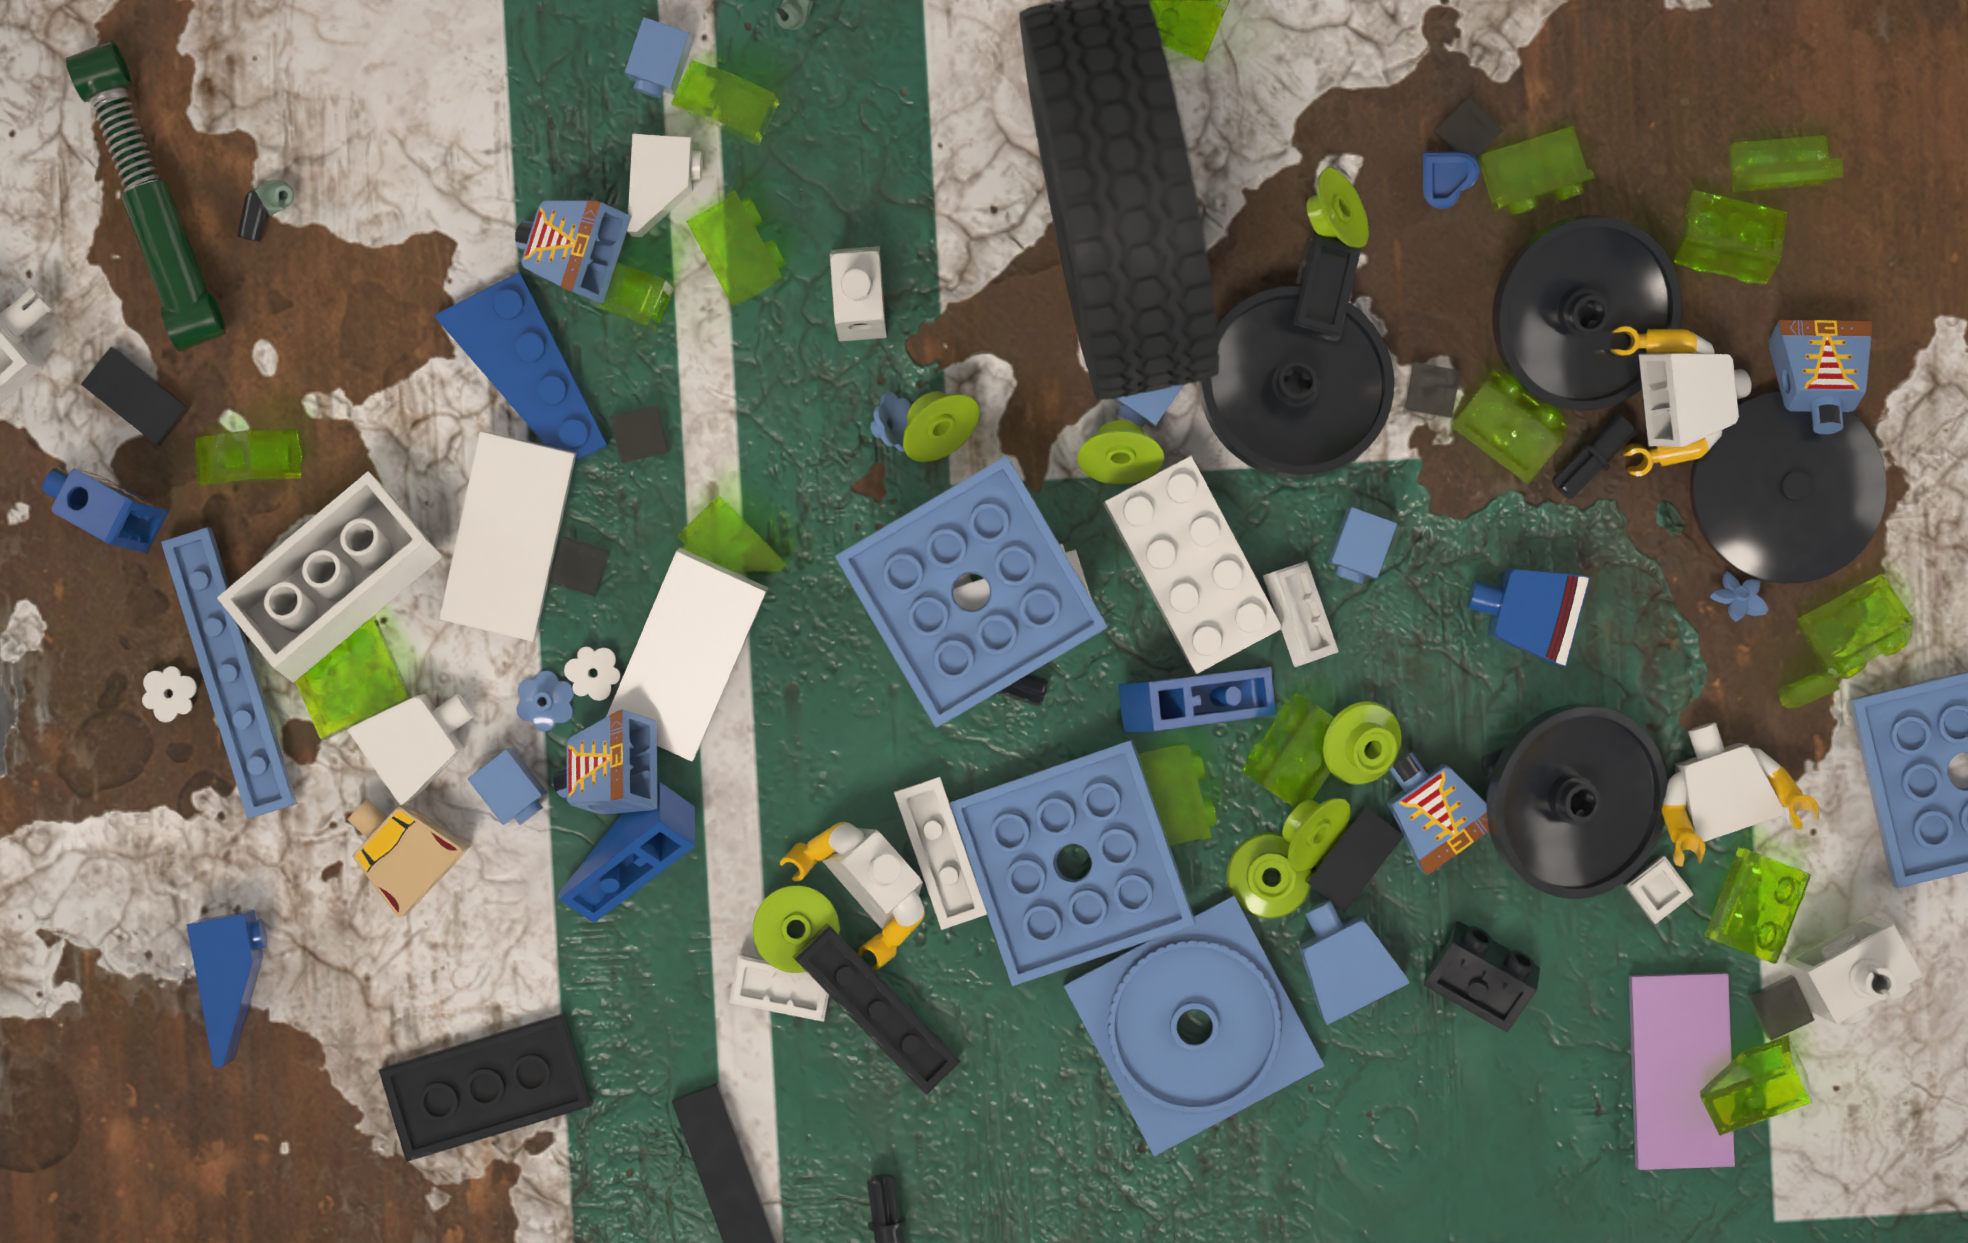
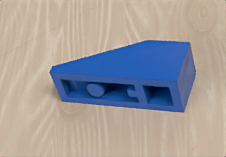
[1118,667,1276,732]
[559,782,695,923]
[186,910,267,1068]

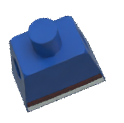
[1467,569,1590,667]

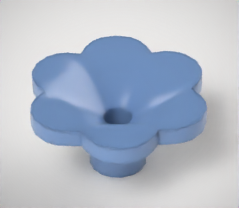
[870,392,911,452]
[516,670,575,732]

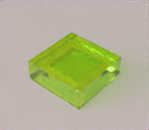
[1777,672,1840,709]

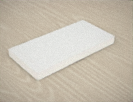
[439,430,577,642]
[606,548,768,761]

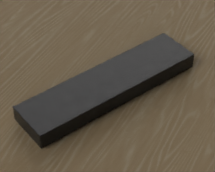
[793,923,961,1095]
[672,1083,777,1243]

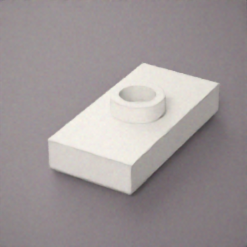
[1263,561,1339,667]
[729,954,829,1022]

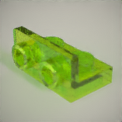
[1478,126,1595,216]
[1729,135,1843,192]
[686,190,787,308]
[1674,190,1787,284]
[1451,370,1568,484]
[1797,574,1914,682]
[1242,693,1334,808]
[1138,742,1218,846]

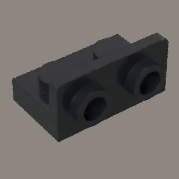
[1423,921,1540,1032]

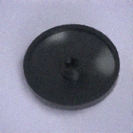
[1492,215,1682,411]
[1199,286,1395,479]
[1690,391,1887,584]
[1487,704,1668,899]

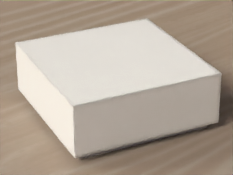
[1623,855,1694,924]

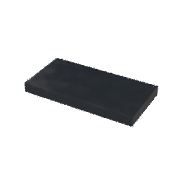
[379,1012,593,1162]

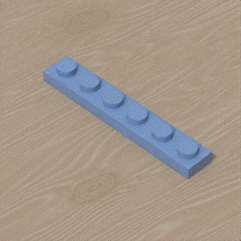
[161,527,298,819]

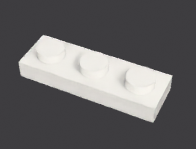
[894,776,987,930]

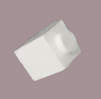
[627,134,703,237]

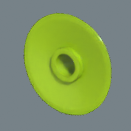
[1307,167,1369,248]
[903,391,980,462]
[1077,420,1164,485]
[1323,701,1401,785]
[1282,798,1351,872]
[1227,832,1313,919]
[753,886,840,973]

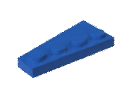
[433,272,609,462]

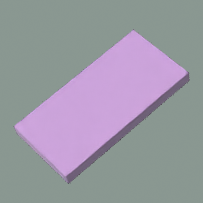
[1629,972,1735,1170]

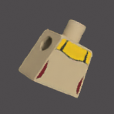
[348,799,470,918]

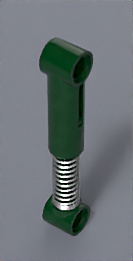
[66,40,226,352]

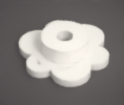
[564,647,621,701]
[142,666,197,722]

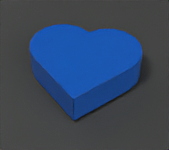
[1423,151,1481,209]

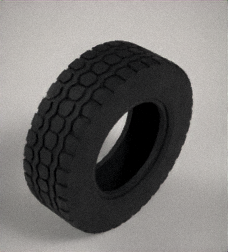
[1019,0,1219,400]

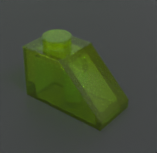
[671,60,779,146]
[598,263,675,334]
[195,430,302,486]
[677,495,789,572]
[1700,1035,1812,1136]

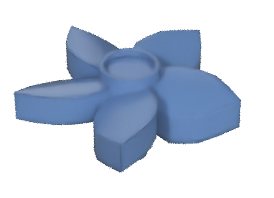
[1710,570,1769,622]

